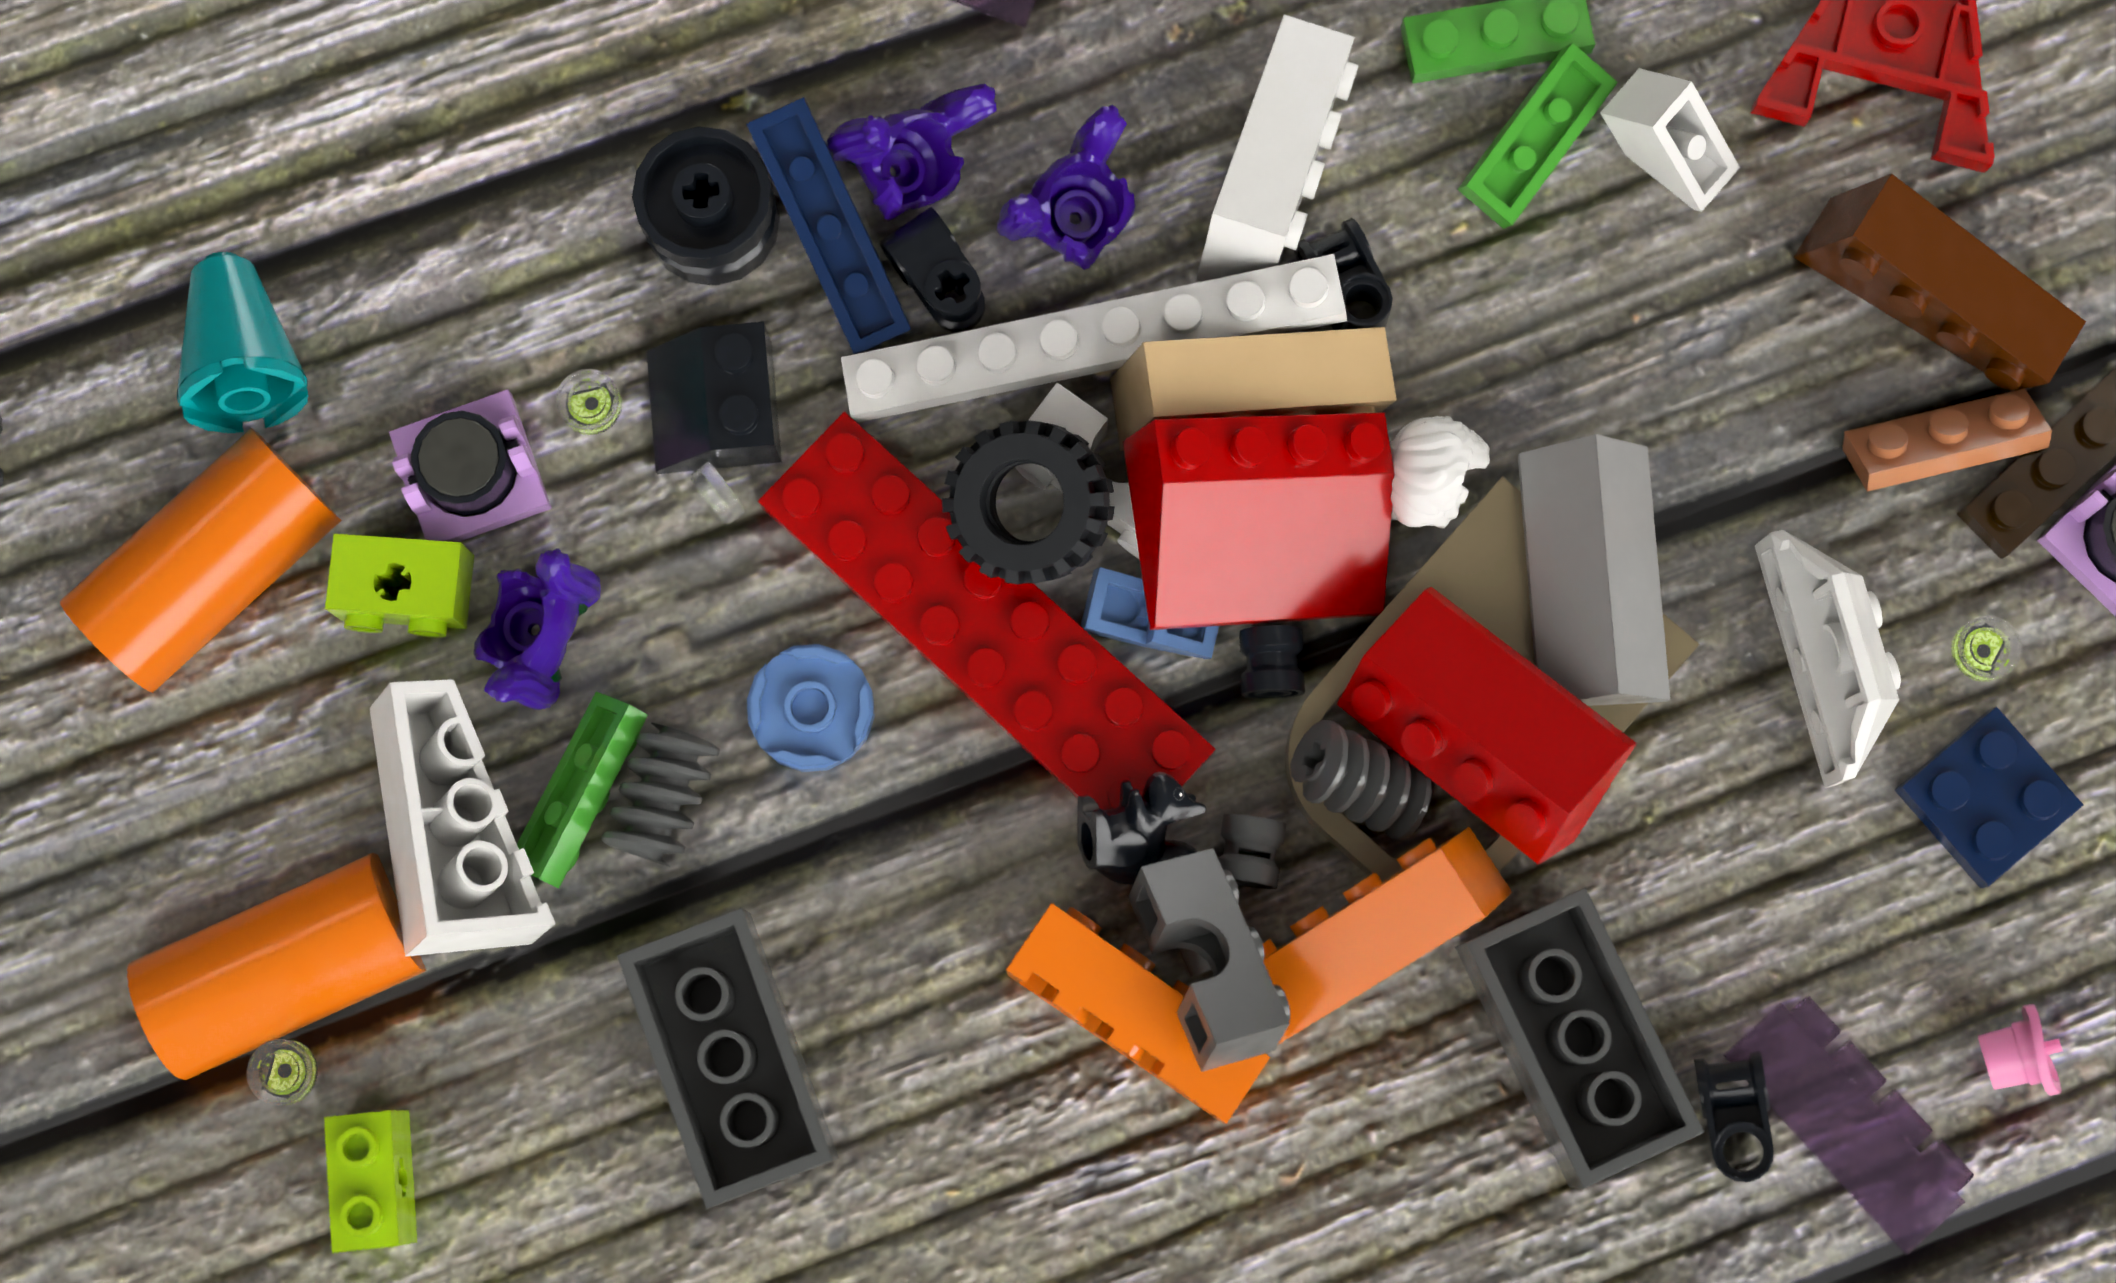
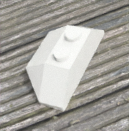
[1755,530,1901,788]

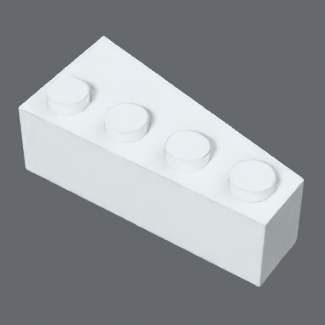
[370,679,556,957]

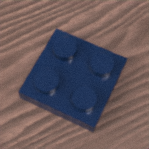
[1895,707,2083,889]

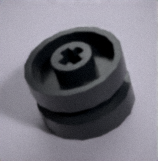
[632,126,780,286]

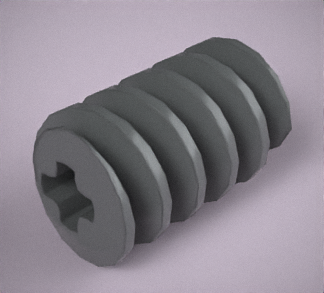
[1290,720,1435,841]
[601,723,720,866]

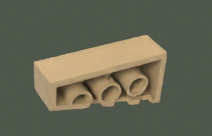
[1110,327,1396,451]

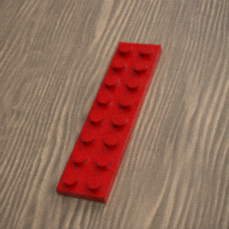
[757,411,1216,810]

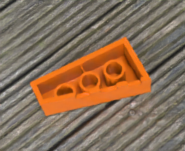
[1262,826,1512,1045]
[1006,903,1270,1124]

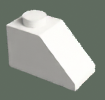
[1600,68,1740,212]

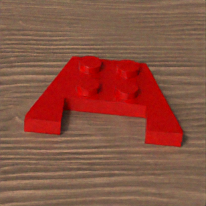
[1751,0,1995,173]

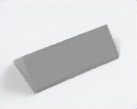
[1518,434,1671,706]

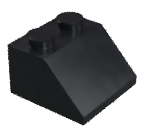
[646,321,782,474]

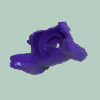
[827,83,997,221]
[996,105,1136,270]
[474,548,601,710]

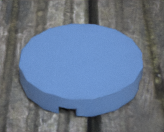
[747,644,875,772]

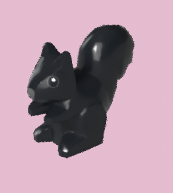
[1077,772,1206,885]

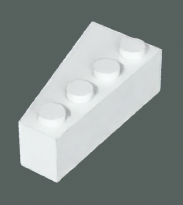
[1197,14,1359,281]

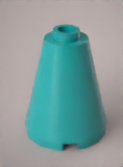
[177,252,308,433]

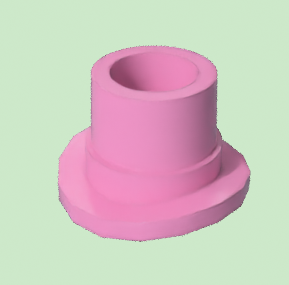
[1978,1004,2063,1096]

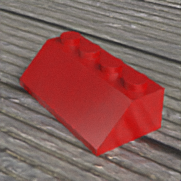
[1337,587,1637,865]

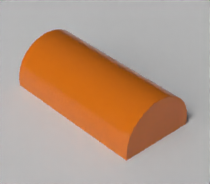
[60,428,342,693]
[127,853,427,1080]

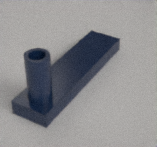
[746,97,912,354]

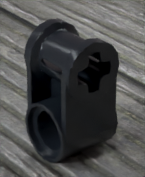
[879,207,985,332]
[1294,218,1393,330]
[1694,1051,1774,1182]

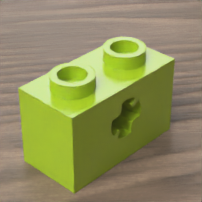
[325,534,475,637]
[324,1110,418,1253]

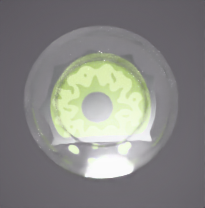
[556,369,622,435]
[690,461,746,525]
[1951,616,2022,682]
[247,1039,318,1105]

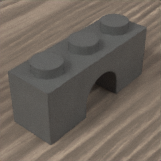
[1128,848,1290,1072]

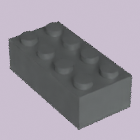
[1455,887,1704,1189]
[617,908,839,1209]

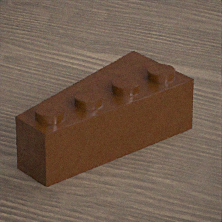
[1794,173,2086,391]

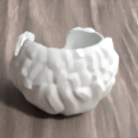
[1390,416,1490,528]

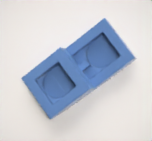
[1080,567,1219,659]

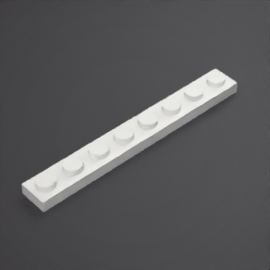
[841,254,1347,423]

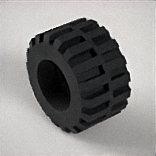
[942,420,1115,584]

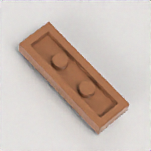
[1842,388,2052,492]

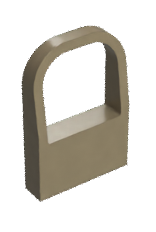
[1285,476,1700,881]

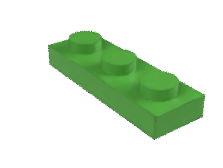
[1400,0,1596,84]
[1457,43,1618,229]
[517,691,648,889]

